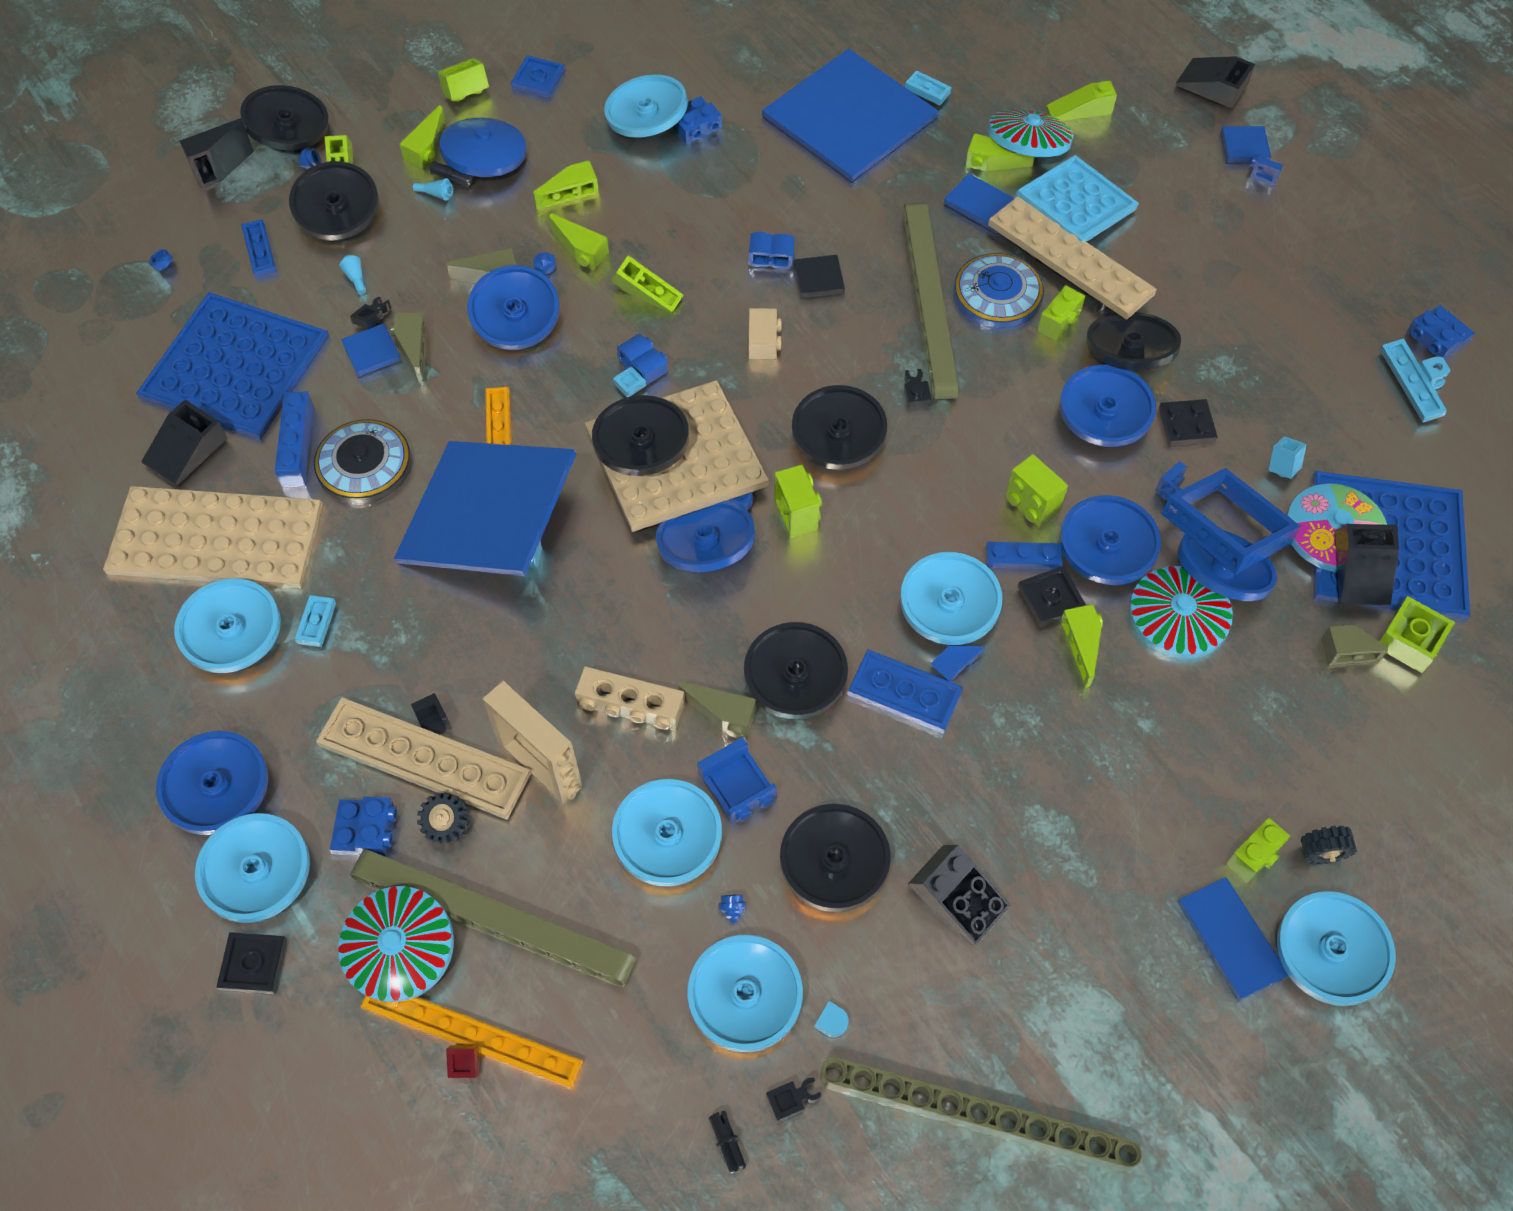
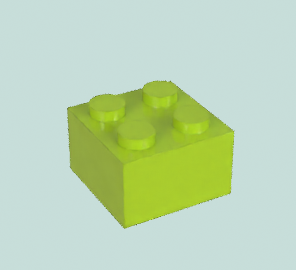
[1005,454,1068,528]
[774,464,822,538]
[1379,596,1455,673]

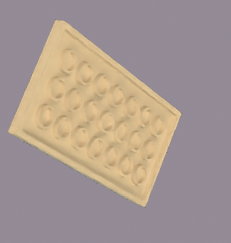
[103,486,323,589]

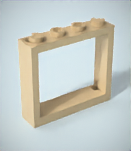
[483,681,583,804]

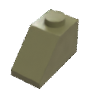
[1321,623,1388,665]

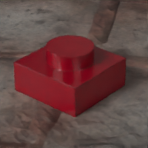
[446,1045,480,1078]

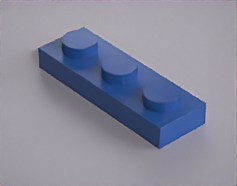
[986,542,1063,569]

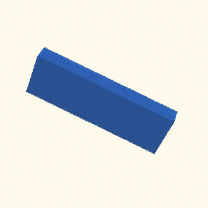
[241,219,277,277]

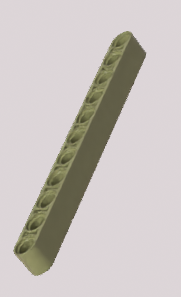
[904,203,958,400]
[350,850,636,987]
[820,1057,1142,1173]

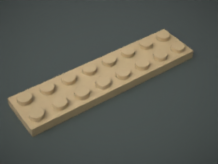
[988,196,1157,320]
[316,697,531,820]

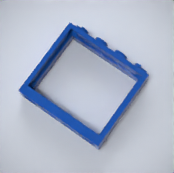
[1161,468,1300,574]

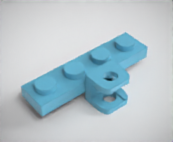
[1380,338,1450,423]

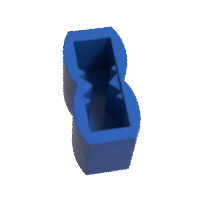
[748,232,795,269]
[617,334,668,386]

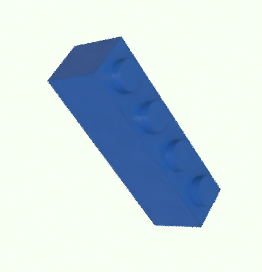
[275,391,315,487]

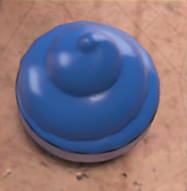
[297,148,321,169]
[718,894,746,923]

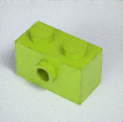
[437,58,489,101]
[1038,285,1085,342]
[1226,818,1291,883]

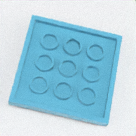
[1016,155,1139,242]

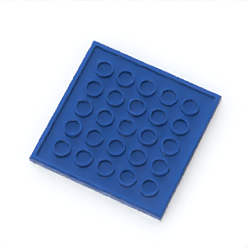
[762,48,939,181]
[136,292,329,440]
[394,441,577,576]
[1313,471,1470,620]

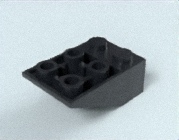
[1175,56,1255,108]
[179,118,254,189]
[141,399,228,486]
[1335,524,1399,606]
[908,845,1011,945]

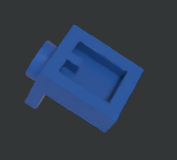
[1250,149,1283,186]
[1155,461,1187,500]

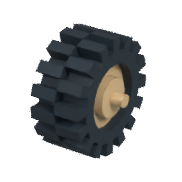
[417,793,471,843]
[1300,825,1357,864]

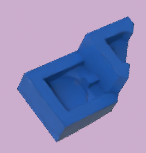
[931,646,984,682]

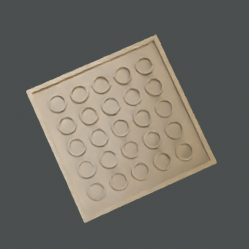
[585,380,769,532]

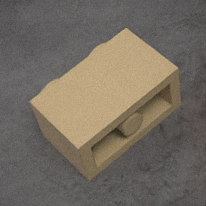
[749,308,781,359]

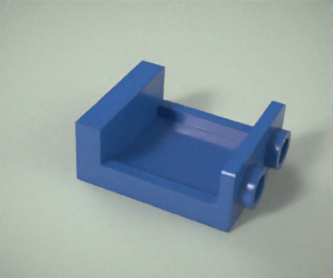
[697,737,777,824]

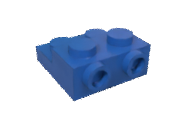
[672,96,722,144]
[1407,305,1475,358]
[330,796,397,857]

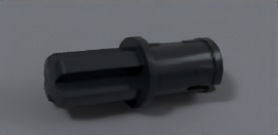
[430,161,473,187]
[708,1111,746,1174]

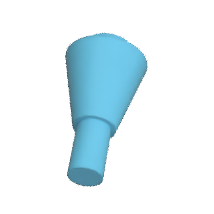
[413,179,453,201]
[339,255,367,295]

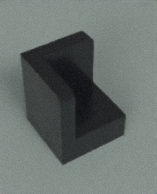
[411,693,452,735]

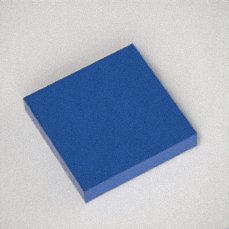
[511,55,565,98]
[1221,126,1271,163]
[341,323,402,377]

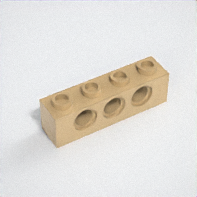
[575,666,685,730]

